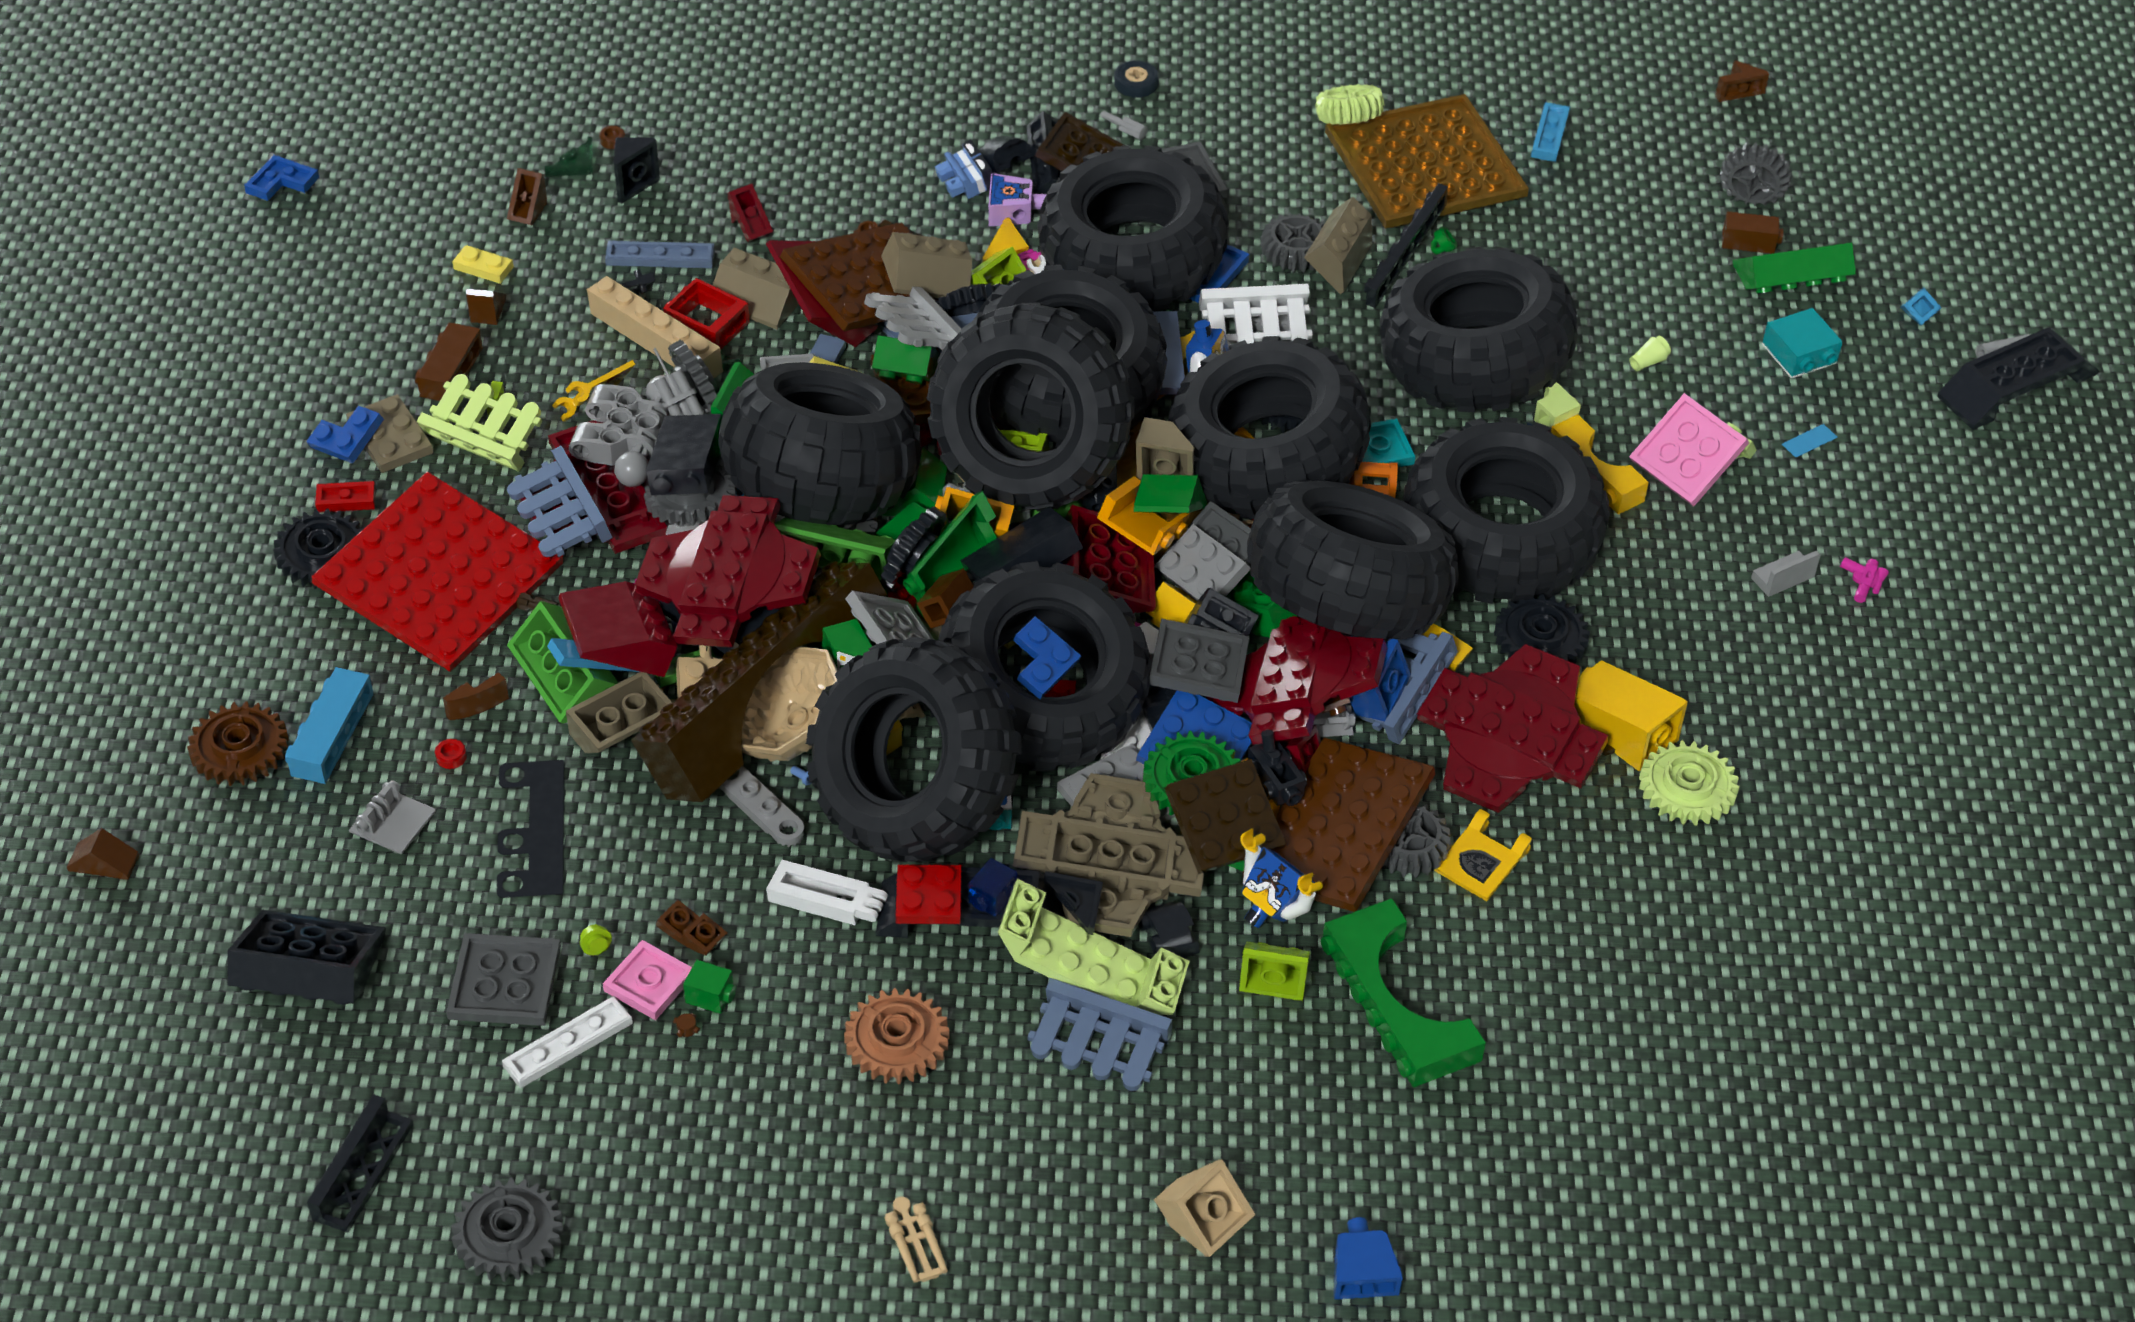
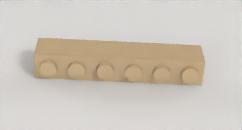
[587,276,723,378]

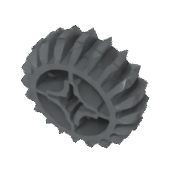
[1720,142,1792,207]
[1261,212,1324,273]
[1382,804,1451,878]

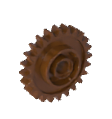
[187,701,289,786]

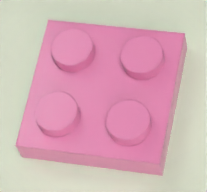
[603,940,692,1020]

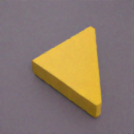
[982,217,1029,263]

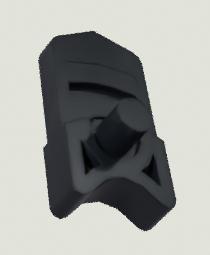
[620,269,656,293]

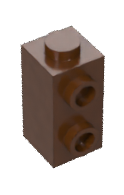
[1722,211,1783,254]
[916,568,974,629]

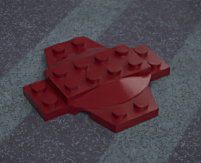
[519,420,667,554]
[635,495,821,647]
[1206,616,1387,745]
[1417,644,1609,813]

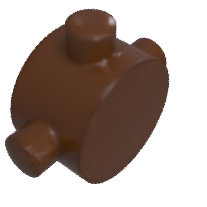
[673,1013,700,1037]

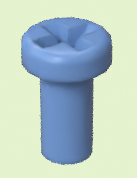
[790,766,811,785]

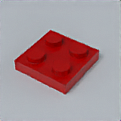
[896,865,961,924]

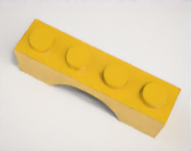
[1551,414,1649,515]

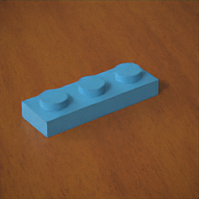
[1531,102,1570,162]

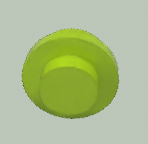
[580,924,612,955]

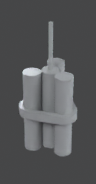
[653,348,705,416]

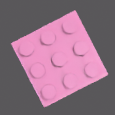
[1629,393,1749,507]

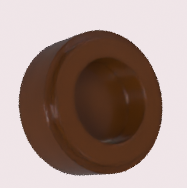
[599,125,625,149]

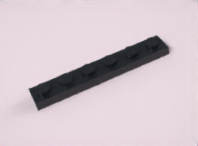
[1364,183,1448,308]

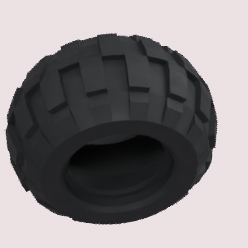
[718,362,922,525]

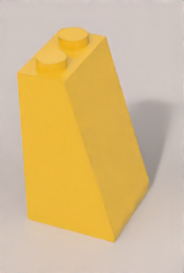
[1574,660,1688,771]

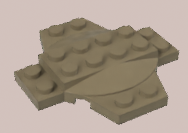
[1013,773,1204,937]

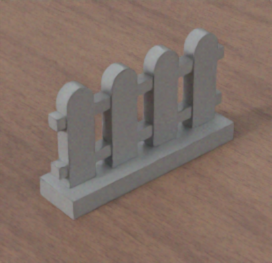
[864,286,961,351]

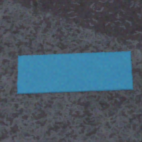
[1782,424,1838,458]

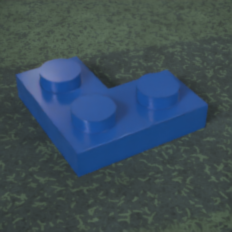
[244,155,319,201]
[306,405,384,464]
[1013,616,1081,699]

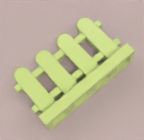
[416,374,543,472]

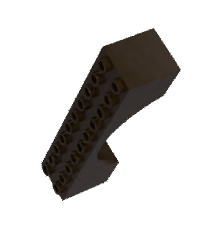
[631,561,888,802]

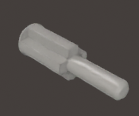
[1101,111,1148,140]

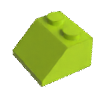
[970,246,1027,286]
[1239,941,1310,1001]

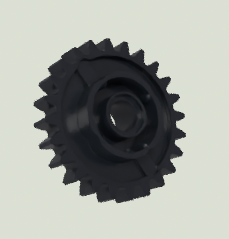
[935,283,1007,317]
[880,506,948,593]
[273,509,364,589]
[1494,594,1590,664]

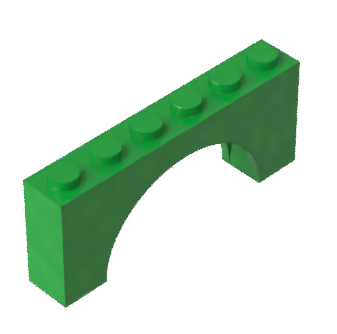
[1321,898,1486,1088]

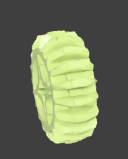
[1315,84,1384,125]

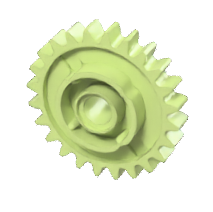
[1639,740,1739,826]

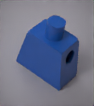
[1334,1217,1402,1300]

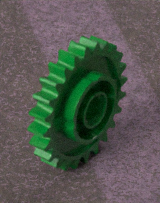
[1143,731,1241,816]

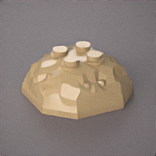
[741,647,838,762]

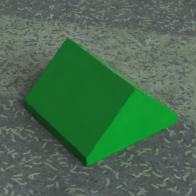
[1134,474,1207,513]

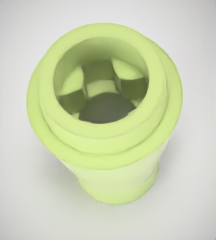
[1629,336,1671,371]

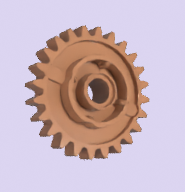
[844,988,949,1084]

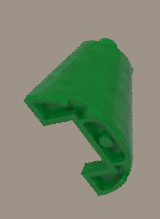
[903,491,997,619]

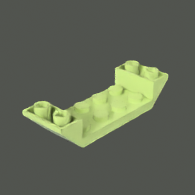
[998,879,1189,1015]

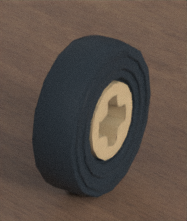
[1114,60,1159,98]

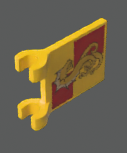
[552,360,636,421]

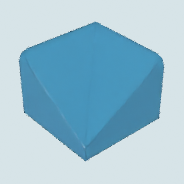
[1900,288,1942,326]

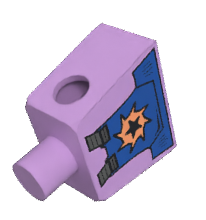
[989,174,1046,226]

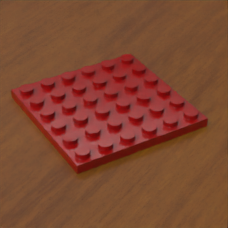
[312,472,563,672]

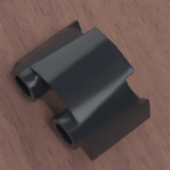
[979,136,1036,174]
[1138,900,1200,958]

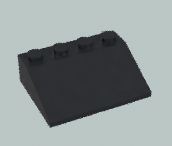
[227,910,386,1005]

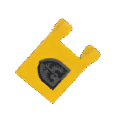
[1434,809,1532,901]

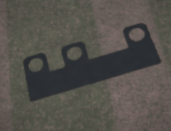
[497,760,564,898]

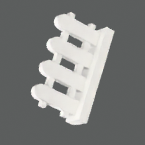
[1199,284,1313,344]

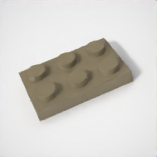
[346,394,433,473]

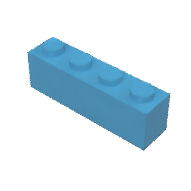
[285,667,373,784]

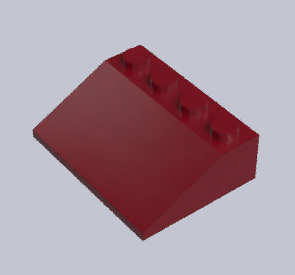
[766,240,879,347]
[1063,505,1156,613]
[558,581,677,677]

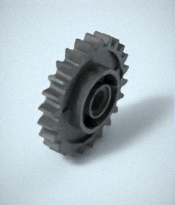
[668,340,719,414]
[644,465,738,526]
[451,1178,564,1282]

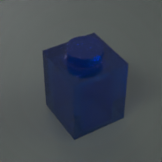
[969,858,1017,917]

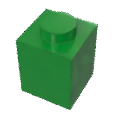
[683,959,736,1014]

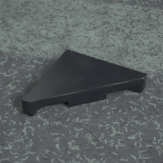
[1043,871,1103,935]

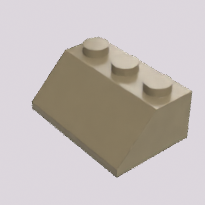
[1304,197,1373,294]
[881,232,972,298]
[712,248,799,329]
[1136,417,1194,480]
[566,672,672,753]

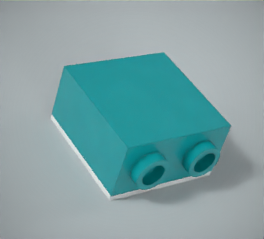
[1762,308,1843,379]

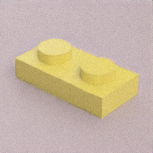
[452,245,514,284]

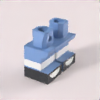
[935,139,993,199]

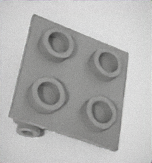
[349,780,436,855]

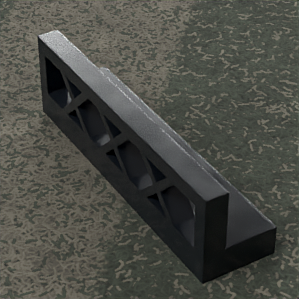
[1026,111,1062,194]
[307,1094,413,1233]

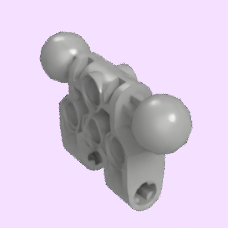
[569,375,669,487]

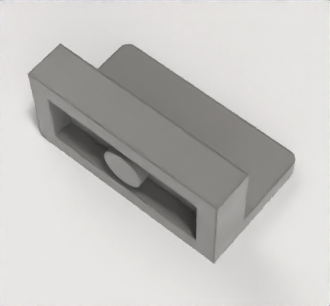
[1751,551,1821,597]

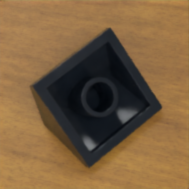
[613,137,660,204]

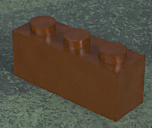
[415,322,483,401]

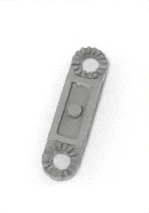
[719,766,804,847]

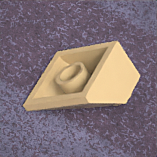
[1154,1160,1255,1257]

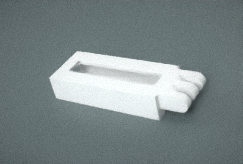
[766,860,888,925]

